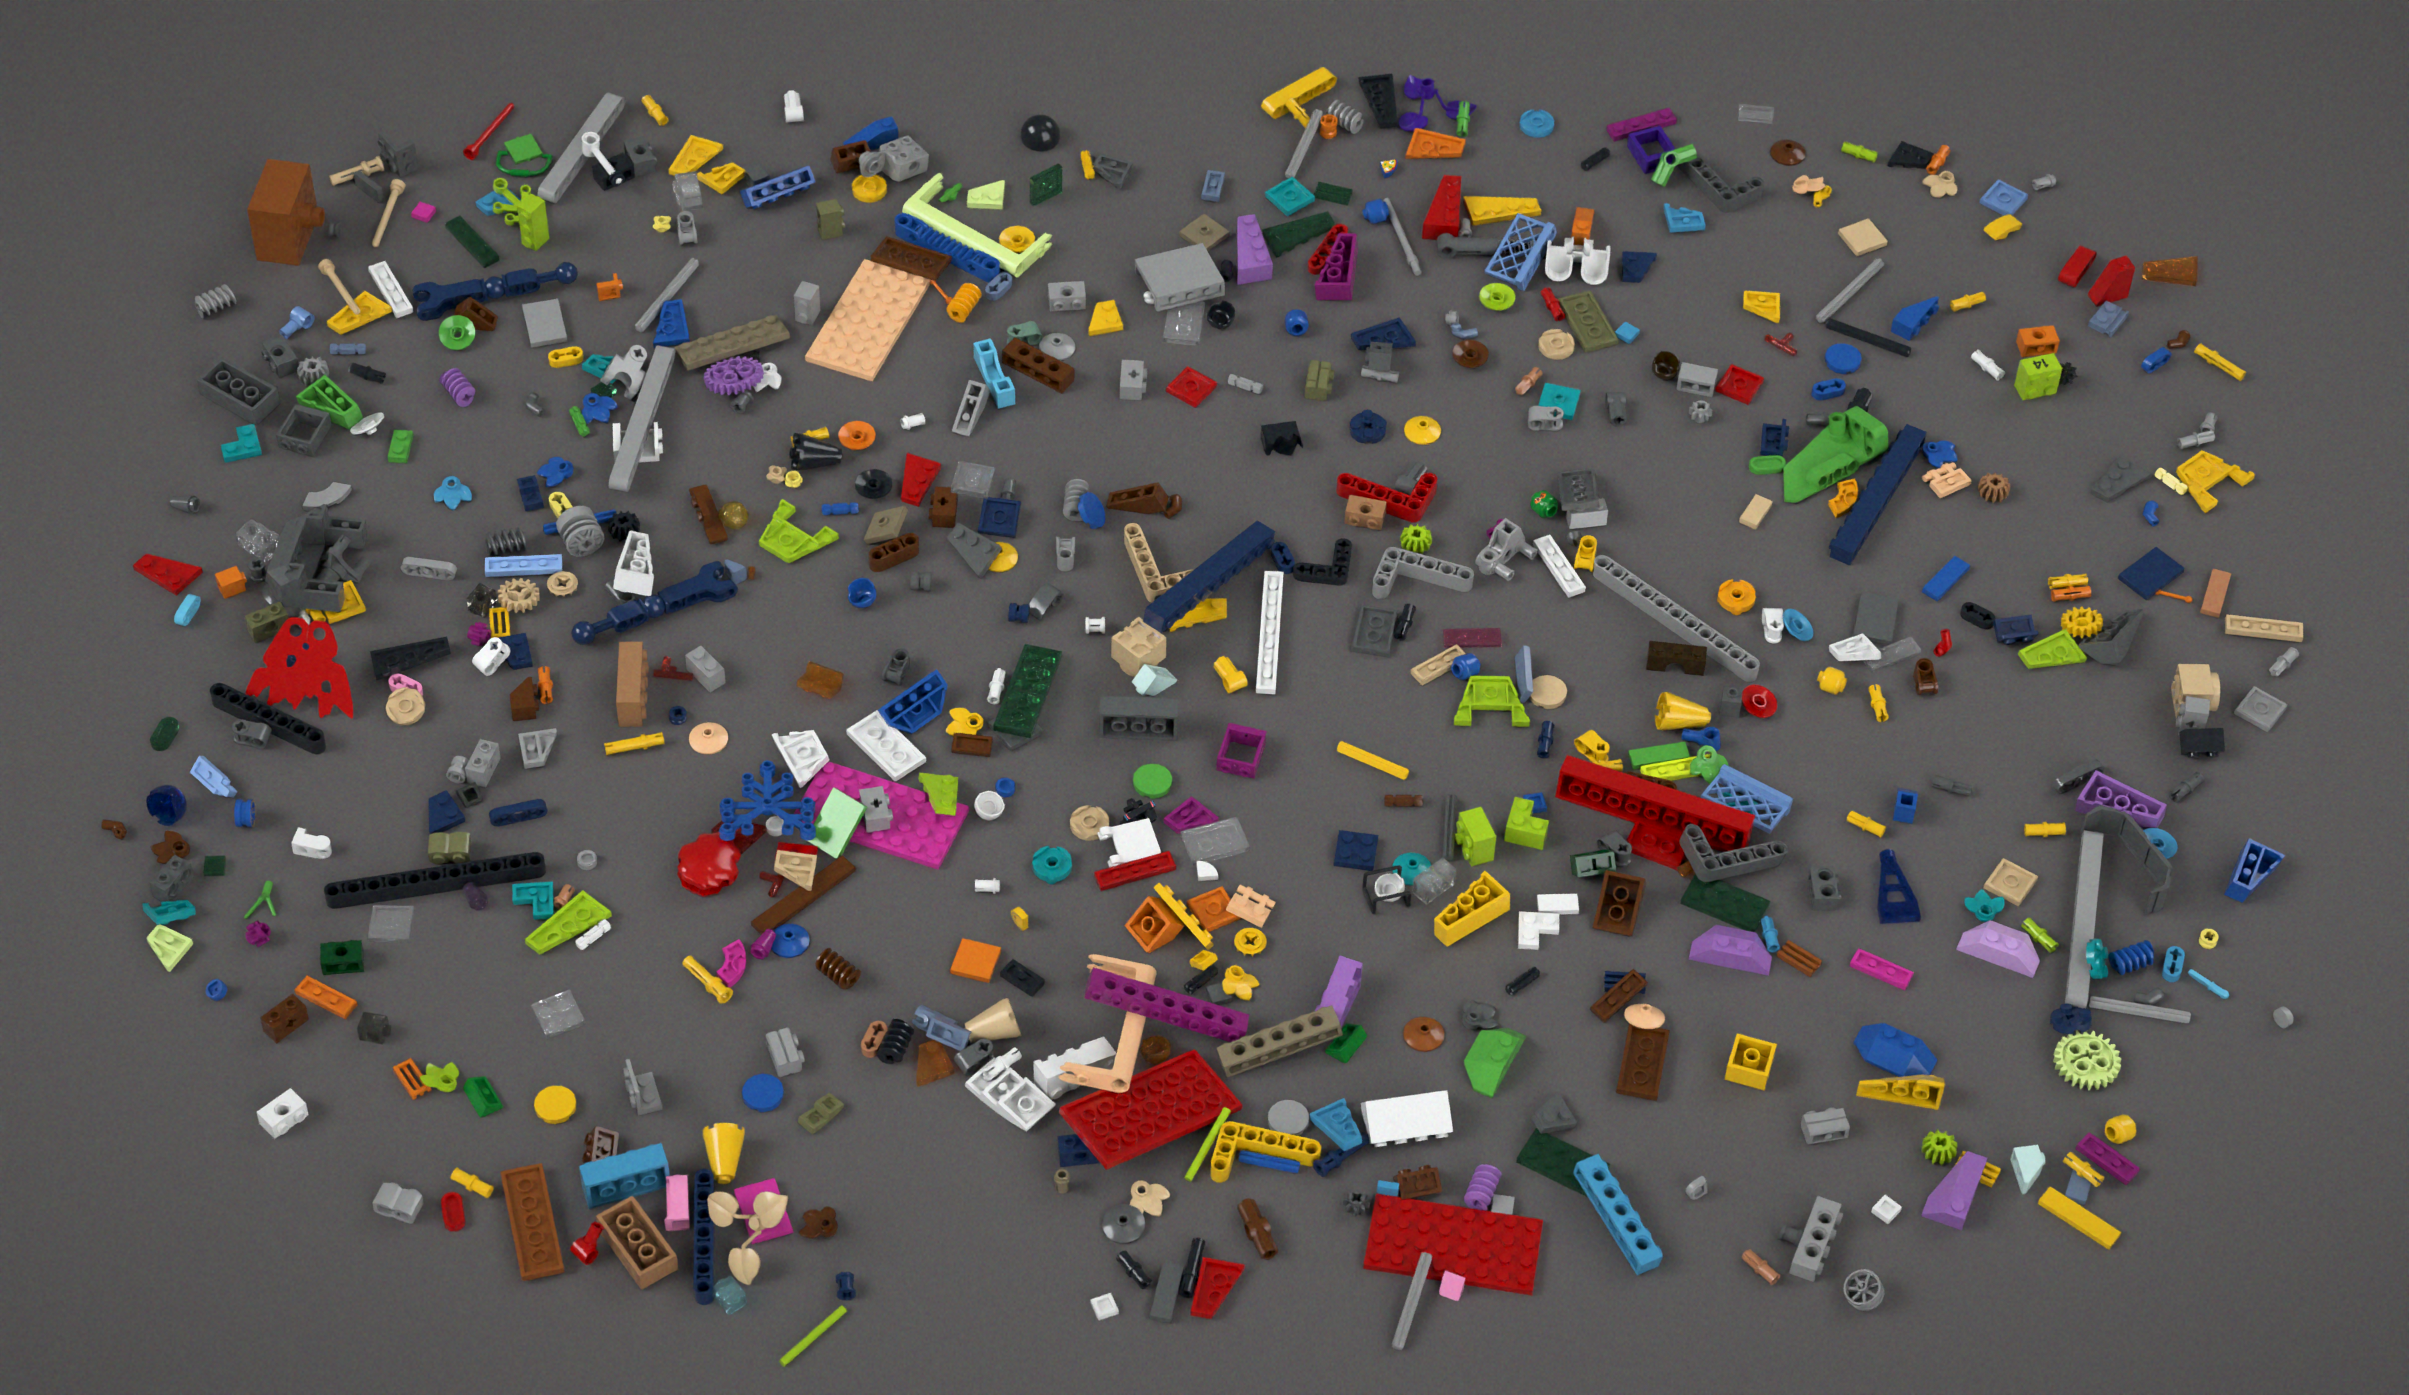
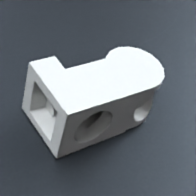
[292,827,332,859]

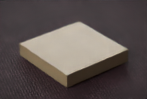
[1838,218,1888,256]
[1984,858,2038,907]

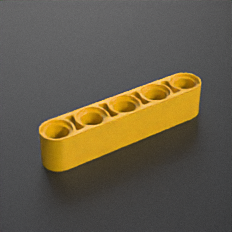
[1261,67,1337,119]

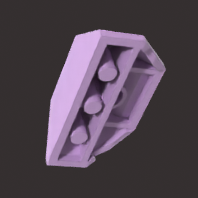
[1956,920,2040,978]

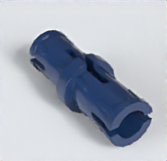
[1537,721,1555,759]

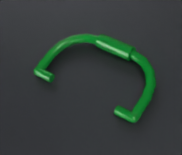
[496,151,553,177]

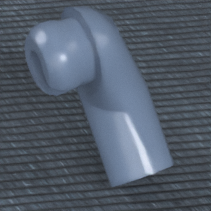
[1451,323,1478,339]

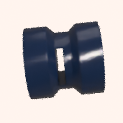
[1008,603,1030,623]

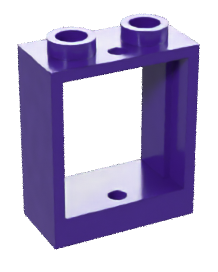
[1627,126,1677,174]

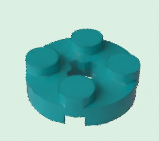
[1032,846,1072,885]
[2086,938,2108,979]

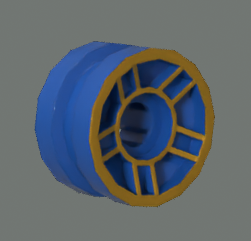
[234,799,256,827]

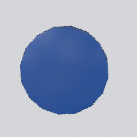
[1825,343,1862,374]
[1078,492,1106,529]
[742,1074,784,1112]

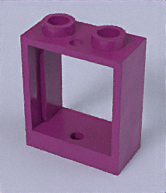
[1217,723,1267,779]

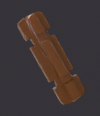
[1384,795,1423,806]

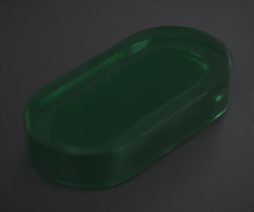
[150,717,179,751]

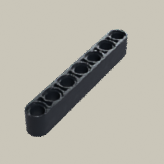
[210,683,326,754]

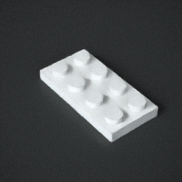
[846,710,926,782]

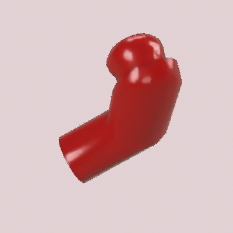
[1933,629,1952,657]

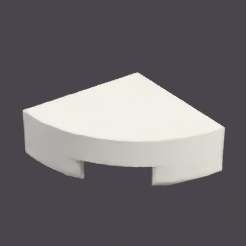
[1196,861,1218,881]

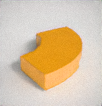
[1828,478,1858,518]

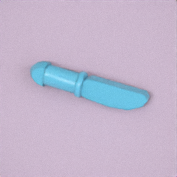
[2188,969,2229,999]

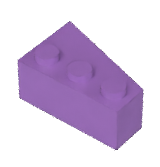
[1315,956,1363,1028]

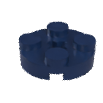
[1350,409,1387,444]
[2050,1003,2092,1034]

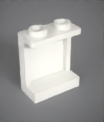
[613,422,663,462]

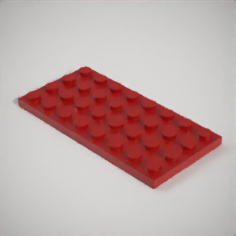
[1059,1049,1243,1170]
[1363,1193,1543,1296]

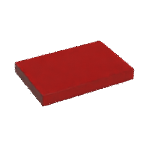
[1626,819,1686,871]

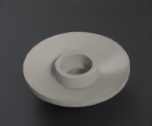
[1039,333,1075,361]

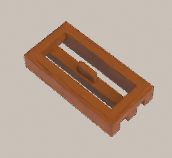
[1776,940,1822,977]

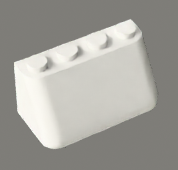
[1361,1090,1453,1147]

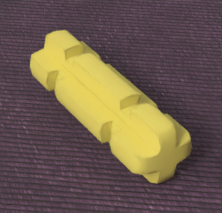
[2155,468,2188,495]

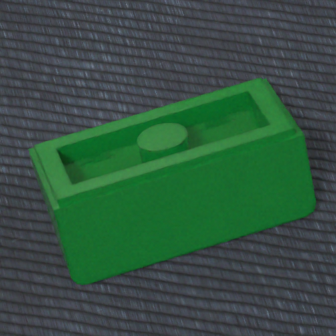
[1325,1023,1367,1063]
[463,1076,503,1118]

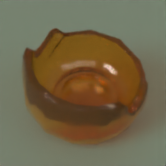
[1139,1035,1171,1064]

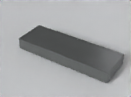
[1150,1262,1184,1323]

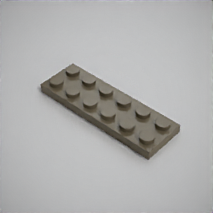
[674,315,790,371]

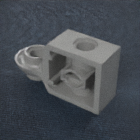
[859,135,929,182]

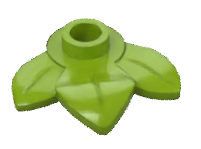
[420,1062,459,1092]

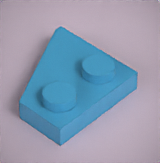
[1663,203,1705,233]

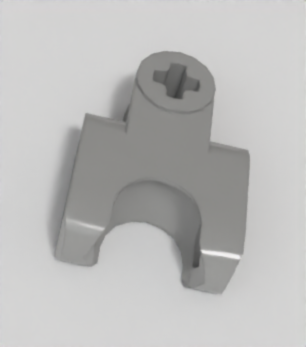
[600,345,647,400]

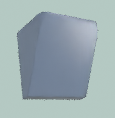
[724,559,747,584]

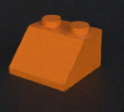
[1124,896,1185,953]

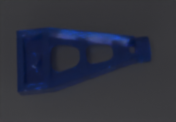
[1877,849,1921,924]

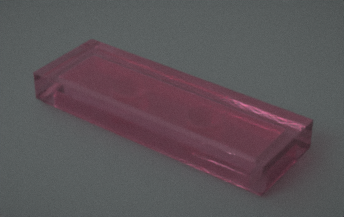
[1443,628,1502,648]

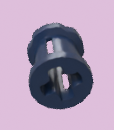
[836,1272,856,1300]

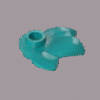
[1965,889,2004,922]

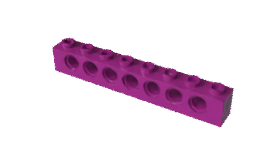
[1084,967,1249,1042]

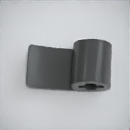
[1029,583,1064,620]

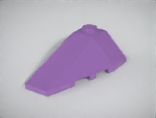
[1922,1151,1987,1230]

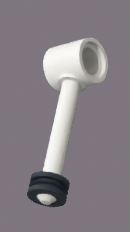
[582,132,625,187]

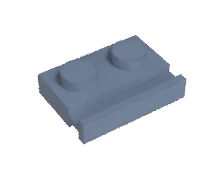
[2088,301,2129,337]

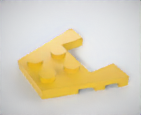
[2176,450,2255,513]

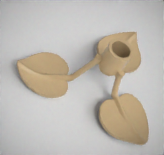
[708,1192,788,1285]

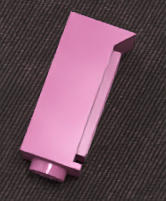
[664,1174,690,1231]

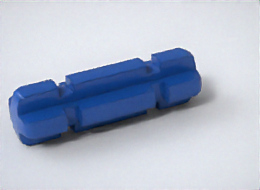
[822,502,859,515]

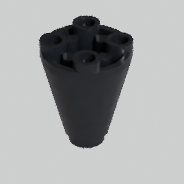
[789,433,842,470]

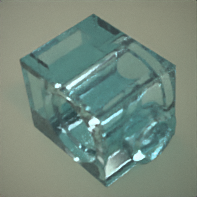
[713,1276,747,1315]

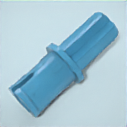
[1761,916,1780,953]

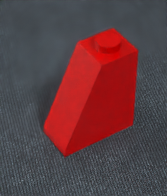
[2088,255,2135,307]

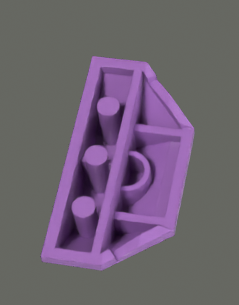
[1689,925,1772,976]

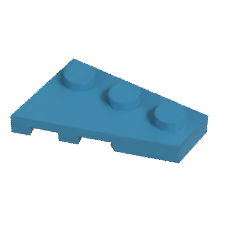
[1310,1098,1362,1151]

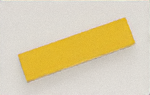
[2038,1186,2121,1250]

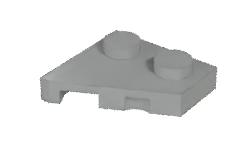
[518,728,557,769]

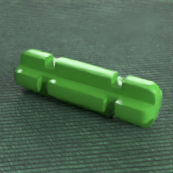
[569,406,590,437]

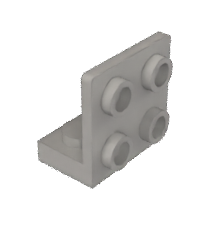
[623,1059,662,1115]

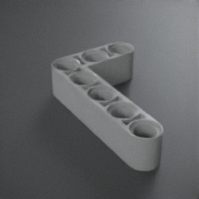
[1372,547,1474,599]

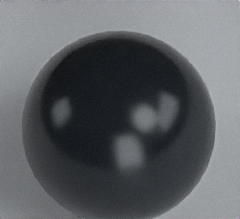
[1021,114,1060,152]

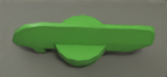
[939,183,962,202]

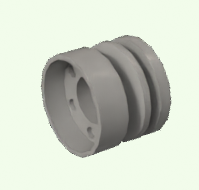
[556,506,605,557]

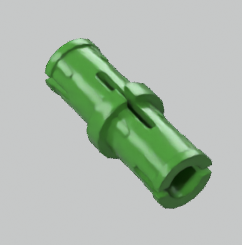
[1456,101,1470,137]

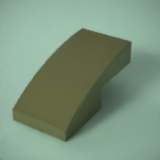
[798,1093,844,1134]

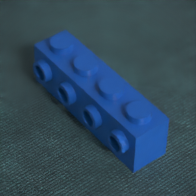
[740,166,815,209]

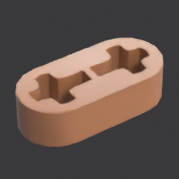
[861,1021,887,1058]

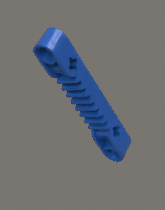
[895,213,1000,283]

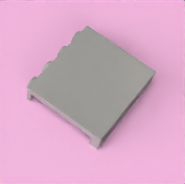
[1135,243,1225,311]

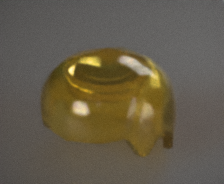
[718,501,749,529]

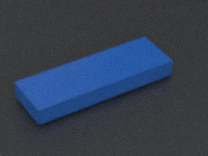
[1922,556,1970,602]

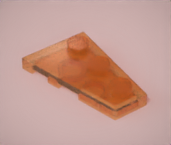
[2142,256,2198,286]

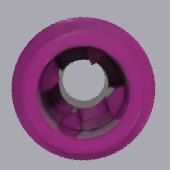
[750,929,776,960]

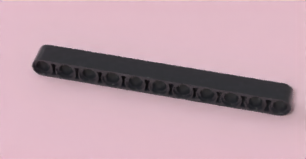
[324,852,546,909]

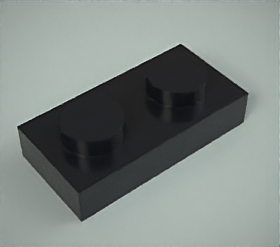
[1000,959,1045,997]

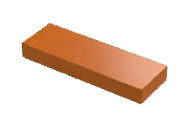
[295,975,358,1020]

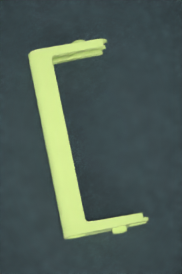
[902,173,1052,277]

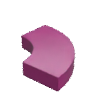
[717,939,746,988]

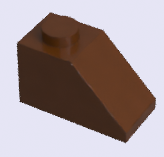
[454,297,498,331]

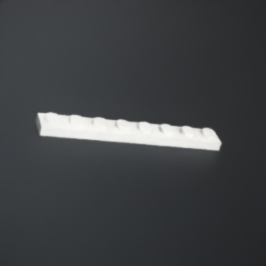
[1256,571,1284,694]

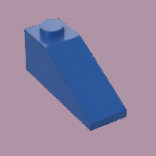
[843,116,898,151]

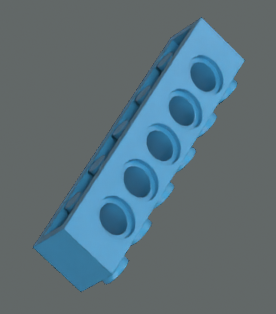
[1573,1154,1663,1275]

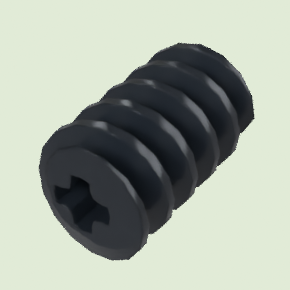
[877,1018,914,1064]

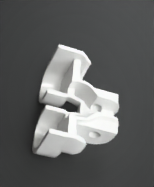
[1545,236,1610,285]

